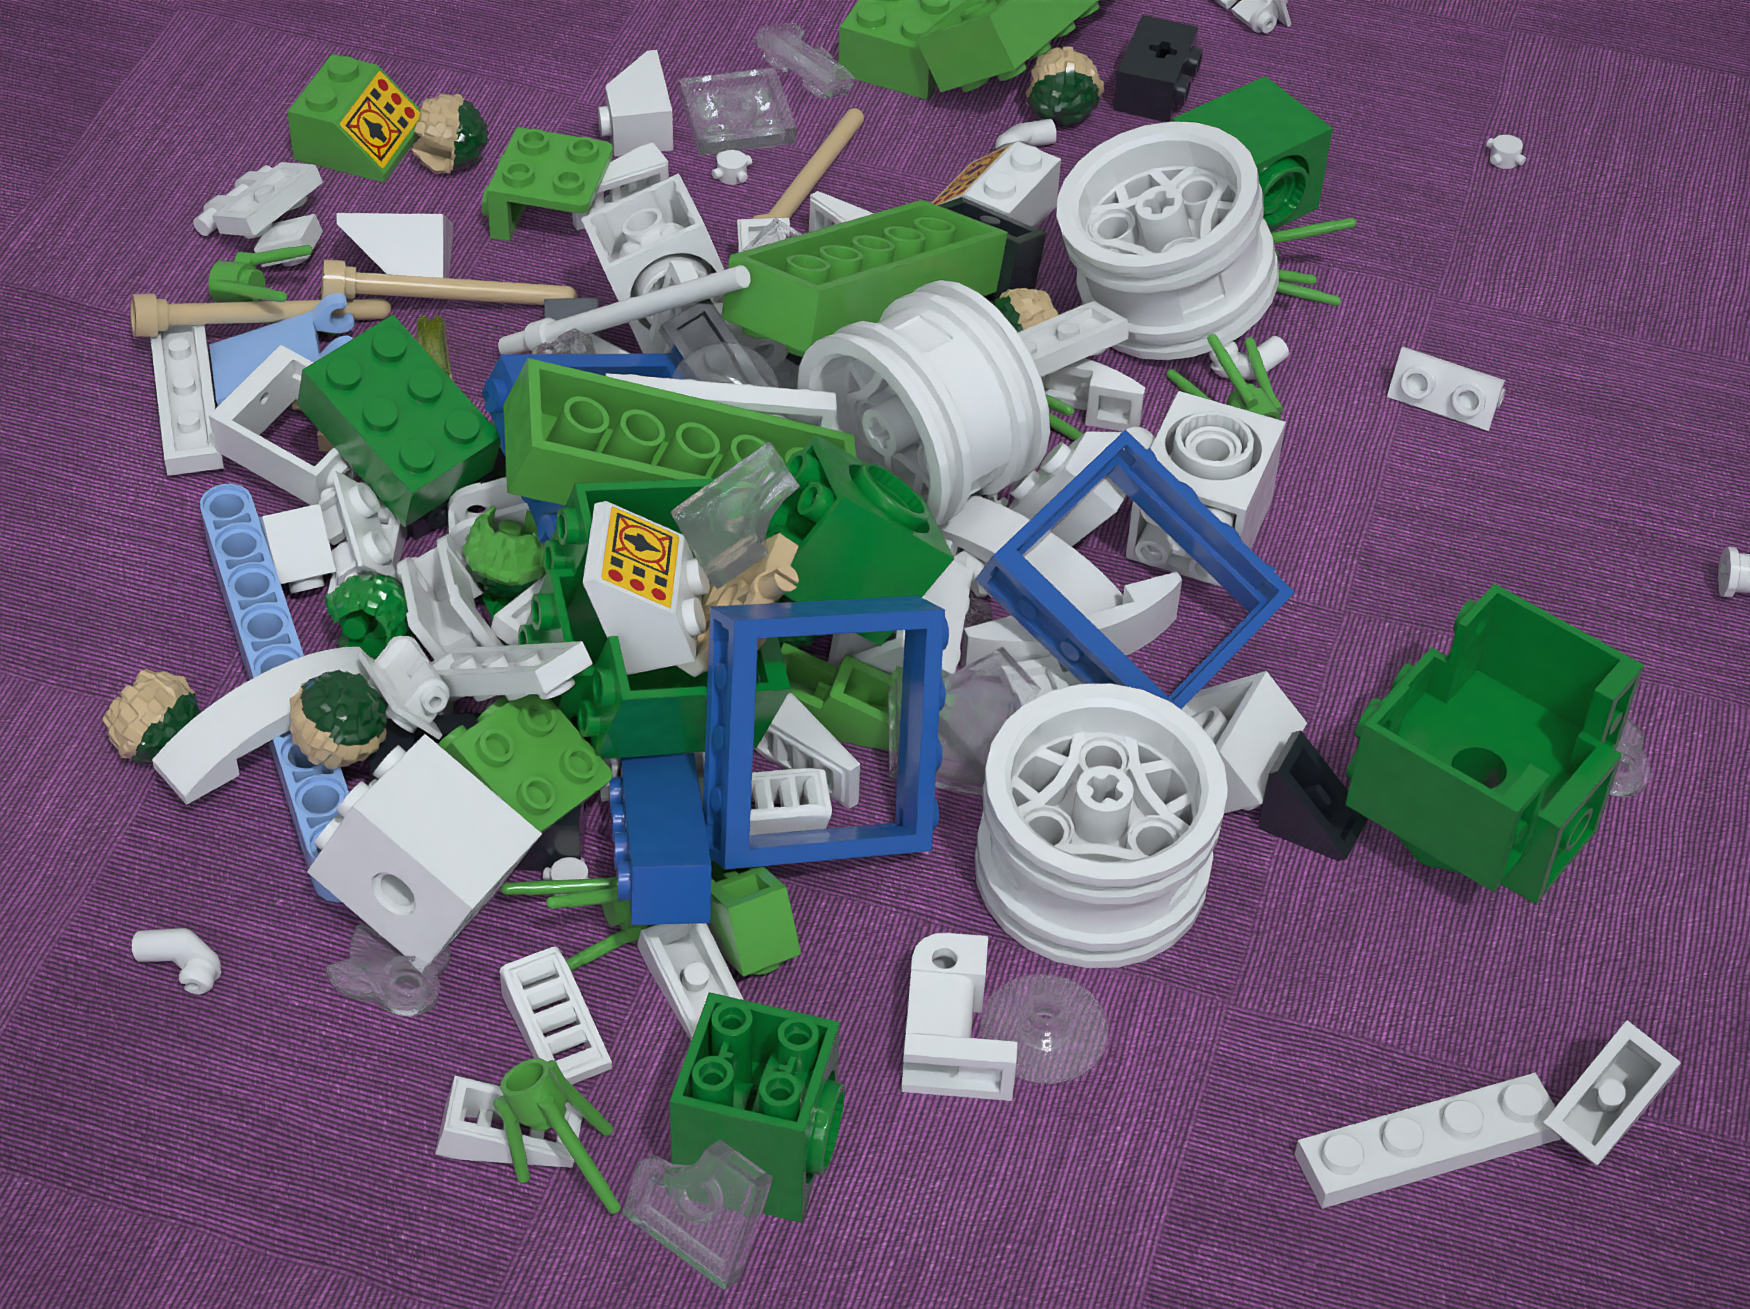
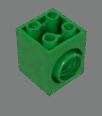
[1172,76,1333,232]
[748,434,955,647]
[670,992,845,1223]

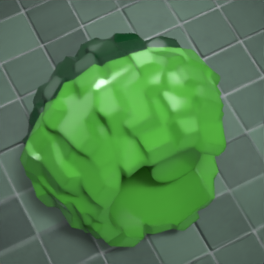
[462,505,546,600]

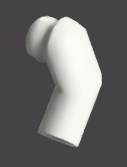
[995,119,1056,150]
[1209,336,1289,380]
[132,928,221,994]

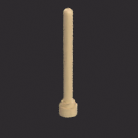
[751,108,864,219]
[321,259,577,306]
[130,293,391,337]

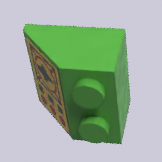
[287,54,420,183]

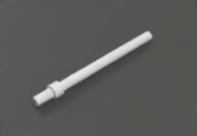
[498,265,751,354]

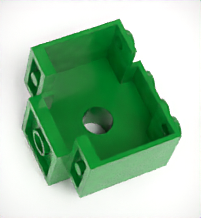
[518,477,791,759]
[1346,583,1644,905]

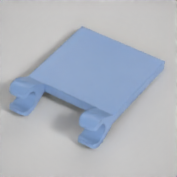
[209,293,355,406]

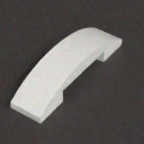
[1041,358,1145,432]
[938,494,1123,615]
[961,572,1182,680]
[152,647,371,805]

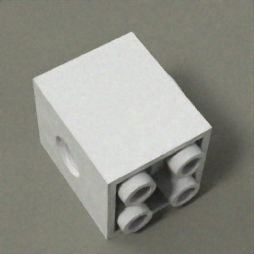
[581,173,724,354]
[1125,391,1286,587]
[307,734,542,972]

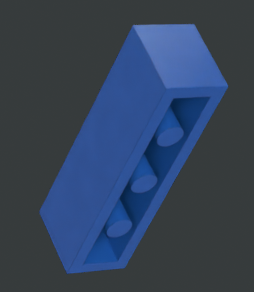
[609,753,711,925]

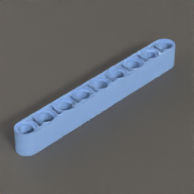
[200,484,349,902]

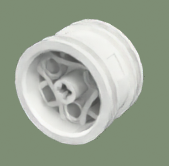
[1056,122,1279,360]
[797,280,1050,525]
[975,684,1228,968]

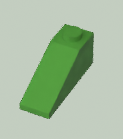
[706,858,801,976]

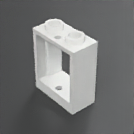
[209,345,358,505]

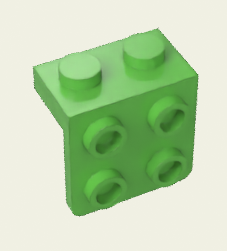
[482,127,613,241]
[438,694,612,833]

